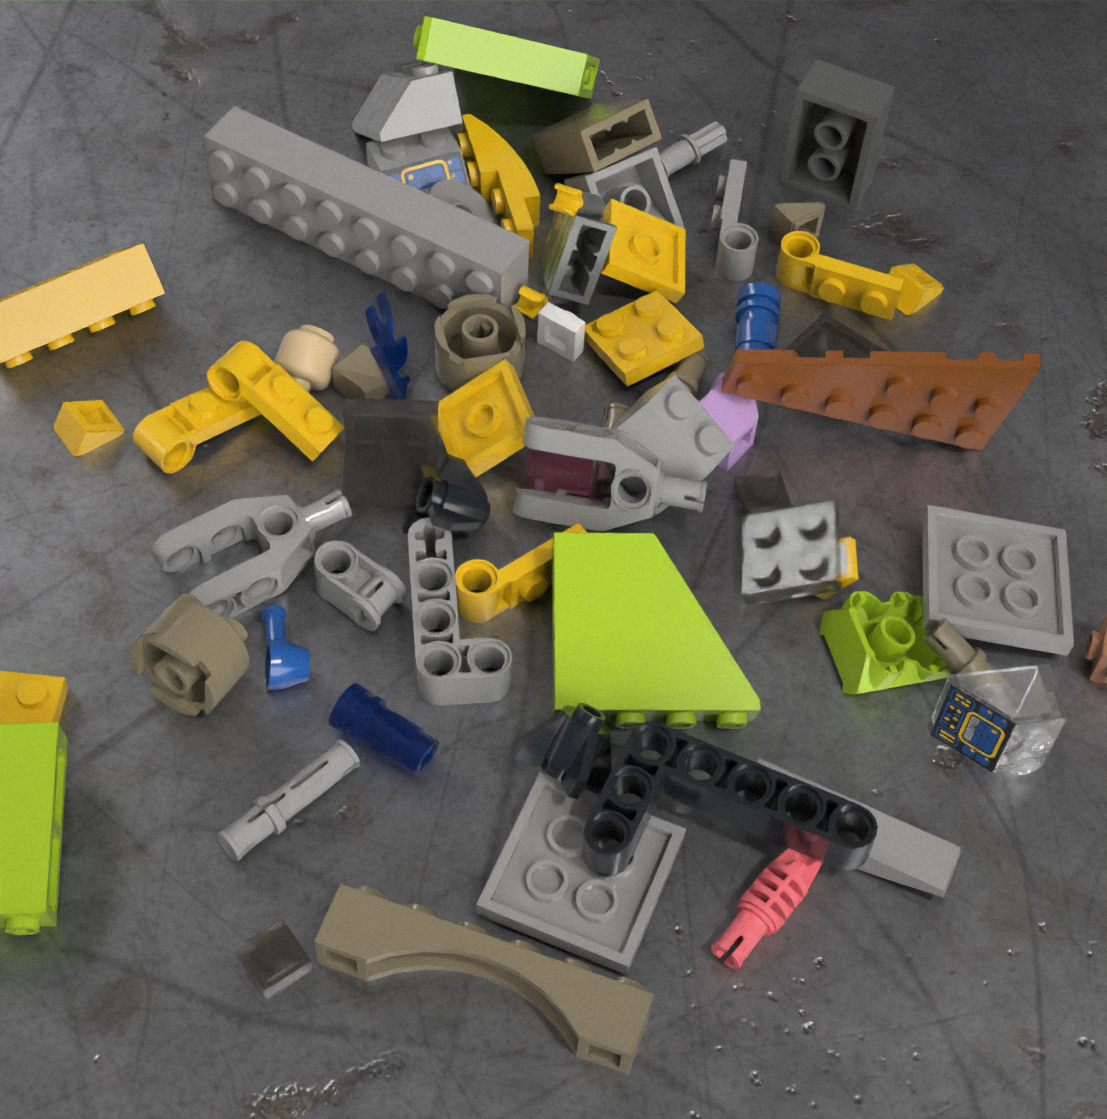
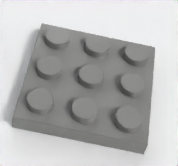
[922,505,1074,656]
[476,772,686,975]

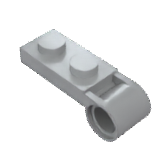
[710,159,759,281]

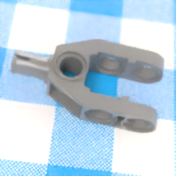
[513,416,708,532]
[152,489,352,618]

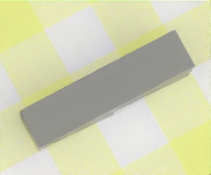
[741,758,961,898]

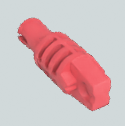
[711,848,823,970]

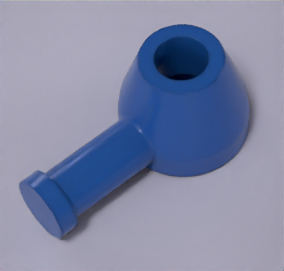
[261,605,310,690]

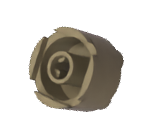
[434,294,526,394]
[129,593,250,716]

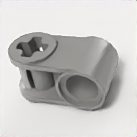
[314,540,408,631]

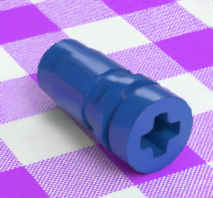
[735,282,781,351]

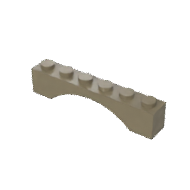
[314,883,654,1075]

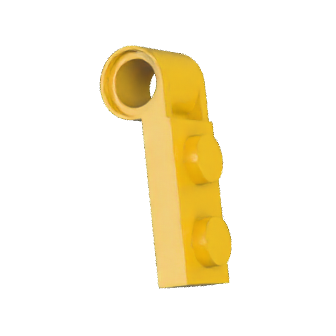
[775,231,904,321]
[207,341,345,462]
[133,386,261,474]
[455,523,588,623]

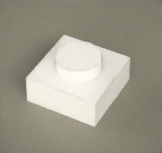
[537,302,585,362]

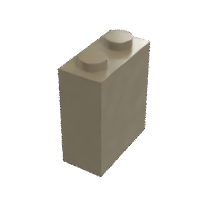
[531,98,662,174]

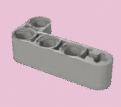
[408,517,512,706]

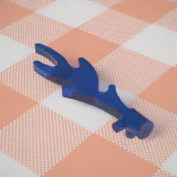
[365,292,413,429]

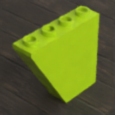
[413,16,600,99]
[552,532,761,729]
[0,722,68,935]

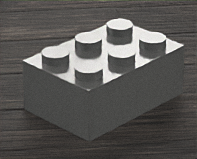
[779,59,895,212]

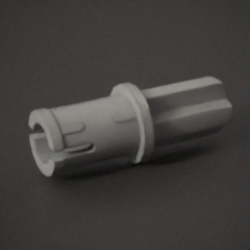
[659,121,727,177]

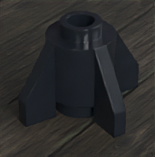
[402,454,491,535]
[512,703,612,800]

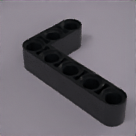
[583,722,878,877]

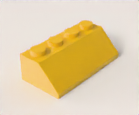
[0,243,165,369]

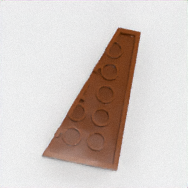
[722,349,1041,451]

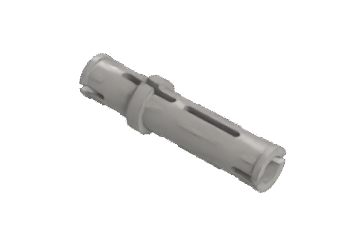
[216,739,360,862]

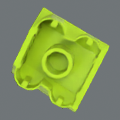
[819,591,952,694]

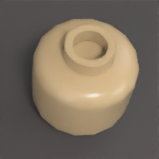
[274,325,339,393]

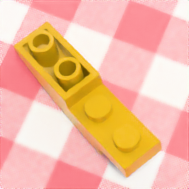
[456,114,541,259]

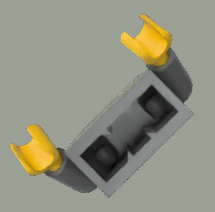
[513,183,617,319]

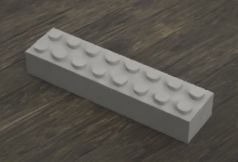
[203,106,529,309]

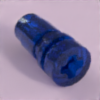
[329,682,439,776]

